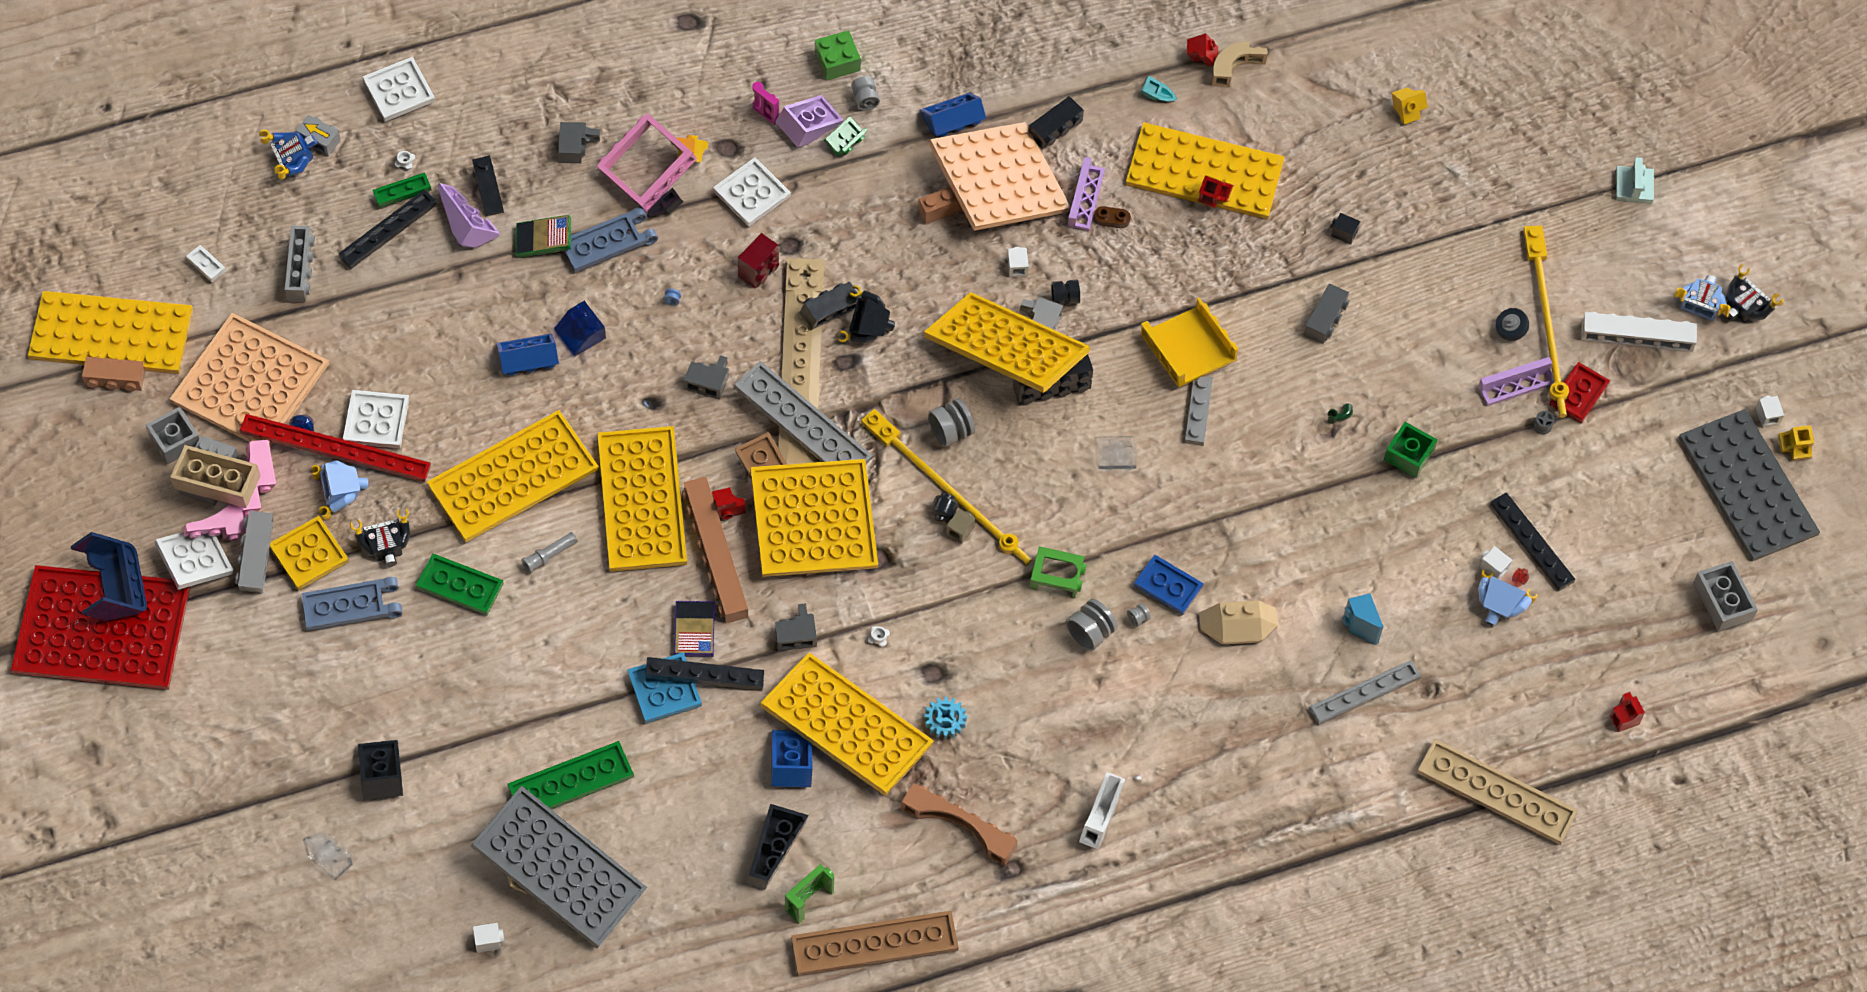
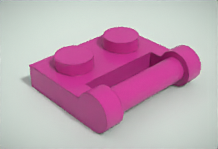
[752,82,779,125]

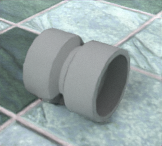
[851,76,880,111]

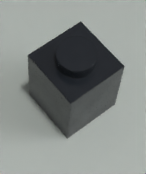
[1330,213,1361,245]

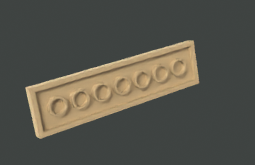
[1417,739,1578,845]

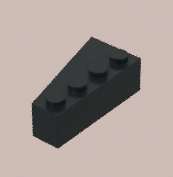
[746,804,809,890]

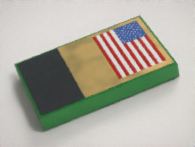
[516,215,571,258]

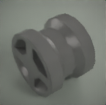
[1534,411,1555,434]

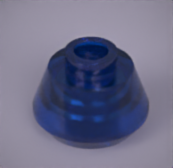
[289,414,314,431]

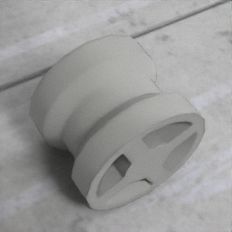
[1127,603,1151,627]

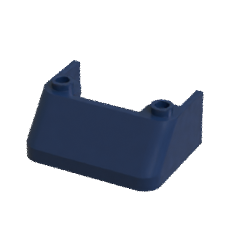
[70,532,147,621]

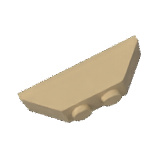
[1198,600,1278,645]

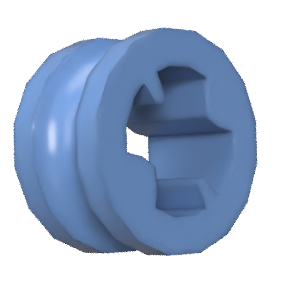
[663,289,681,305]

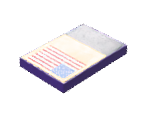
[674,601,715,657]

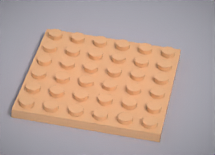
[929,122,1071,230]
[170,313,329,447]

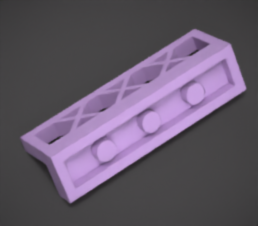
[1068,157,1105,232]
[1478,357,1554,406]

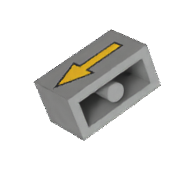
[296,115,341,157]

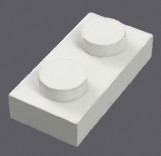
[186,245,226,282]

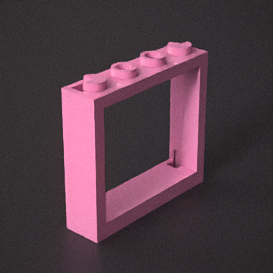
[597,113,697,212]

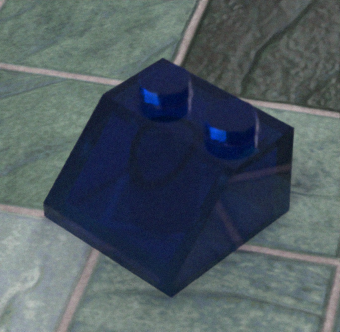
[554,300,606,357]

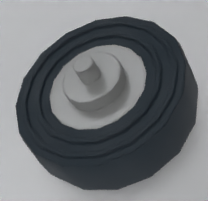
[1495,308,1530,341]

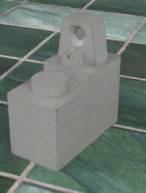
[1020,297,1063,330]

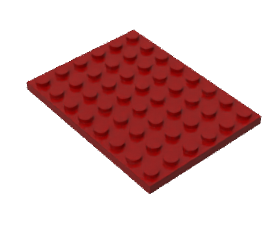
[11,565,191,690]

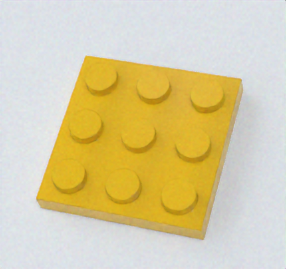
[270,516,349,591]

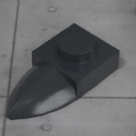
[647,187,683,217]

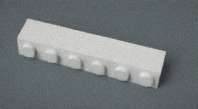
[1581,312,1697,352]

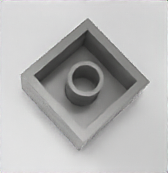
[146,407,199,464]

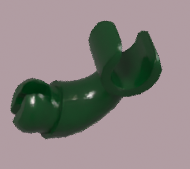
[1327,403,1353,424]

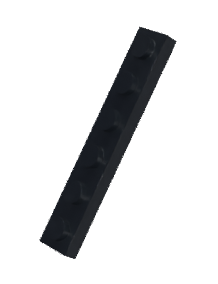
[338,189,437,269]
[1490,492,1575,591]
[645,657,764,691]

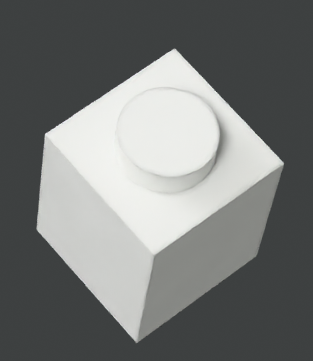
[1007,247,1029,277]
[1756,396,1784,427]
[1480,546,1513,579]
[473,923,504,953]

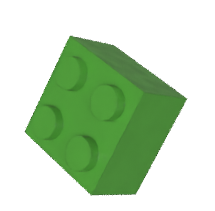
[815,30,861,81]

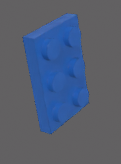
[1134,554,1204,615]

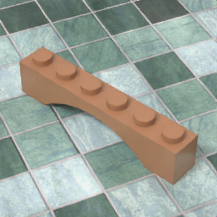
[901,783,1018,867]

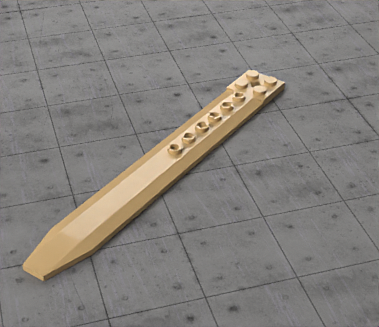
[778,258,824,464]

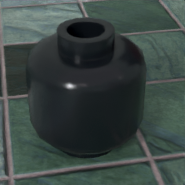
[931,493,958,523]

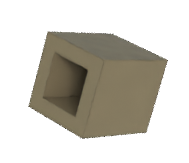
[946,509,975,544]

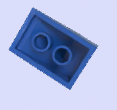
[771,730,813,788]

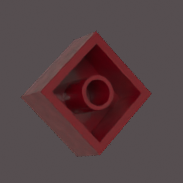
[738,233,779,289]

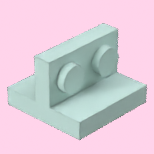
[1616,157,1654,204]

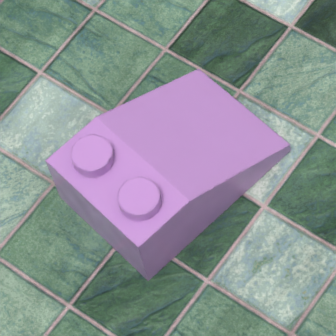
[776,95,844,147]

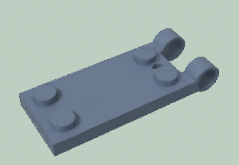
[564,207,658,273]
[302,577,403,631]

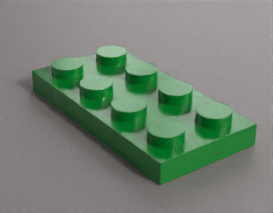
[416,553,504,616]

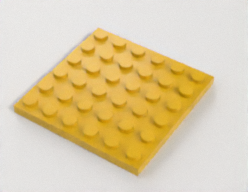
[750,459,878,577]

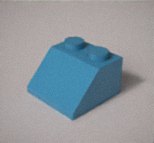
[1342,593,1383,645]

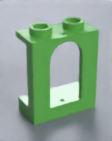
[1030,546,1087,598]
[785,864,834,924]

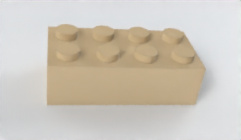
[170,445,261,508]

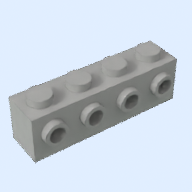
[285,226,315,302]
[235,511,274,593]

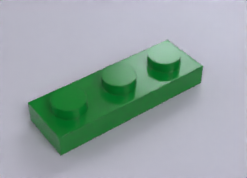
[373,172,432,208]

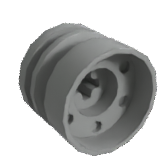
[928,398,975,448]
[1065,598,1118,651]

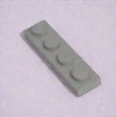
[1185,376,1213,446]

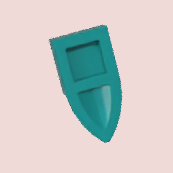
[1140,76,1177,102]

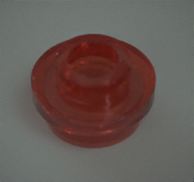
[1512,568,1529,587]

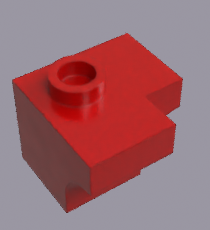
[1187,33,1218,66]
[1198,175,1234,208]
[712,487,746,520]
[1610,692,1645,732]

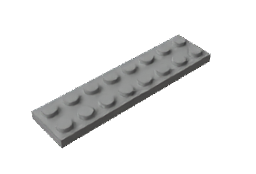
[734,361,873,464]

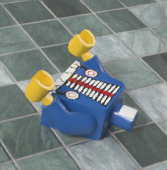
[259,130,317,179]

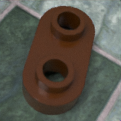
[1094,206,1131,228]

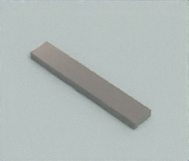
[1309,660,1421,725]

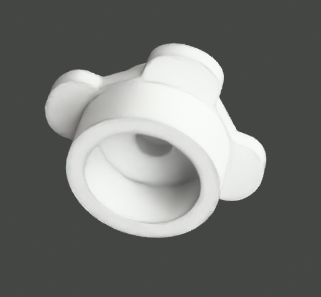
[395,151,415,170]
[868,626,890,647]

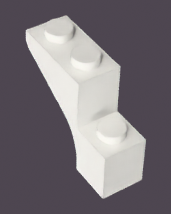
[1079,772,1125,849]

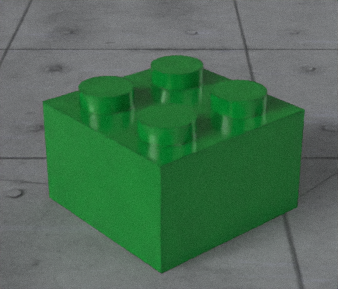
[1383,422,1438,478]

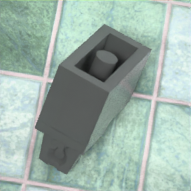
[559,122,600,163]
[684,355,729,400]
[775,603,817,651]

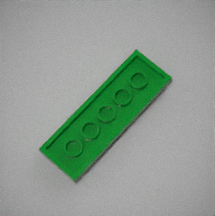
[507,741,634,809]

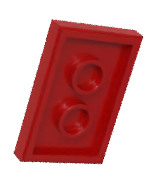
[1549,362,1611,424]

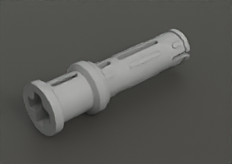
[521,532,578,574]

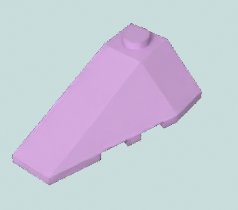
[438,183,500,248]

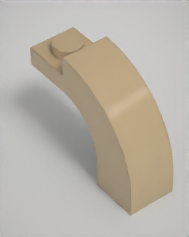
[1212,42,1268,87]

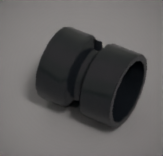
[1051,279,1080,305]

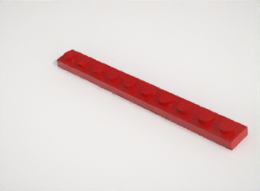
[240,414,431,482]

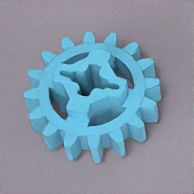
[924,697,967,739]

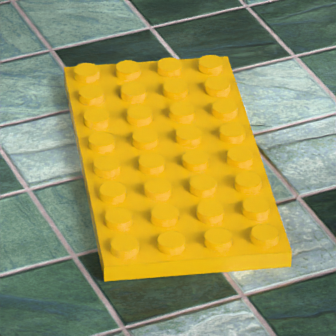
[1126,122,1285,220]
[28,291,193,374]
[924,292,1090,393]
[427,410,599,543]
[598,426,687,572]
[760,652,934,796]

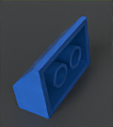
[920,92,986,137]
[496,333,559,375]

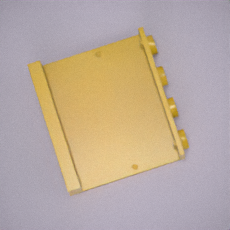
[1141,297,1238,388]

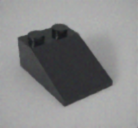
[358,740,403,800]

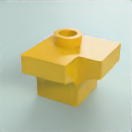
[1392,87,1428,125]
[671,135,708,163]
[1778,425,1815,461]

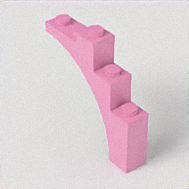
[182,440,276,541]

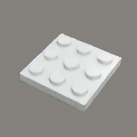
[362,57,435,122]
[713,157,791,227]
[343,390,409,449]
[155,532,233,589]

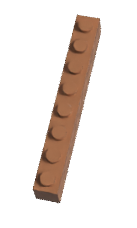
[681,477,748,623]

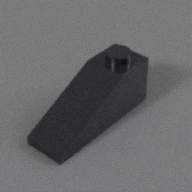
[472,155,504,216]

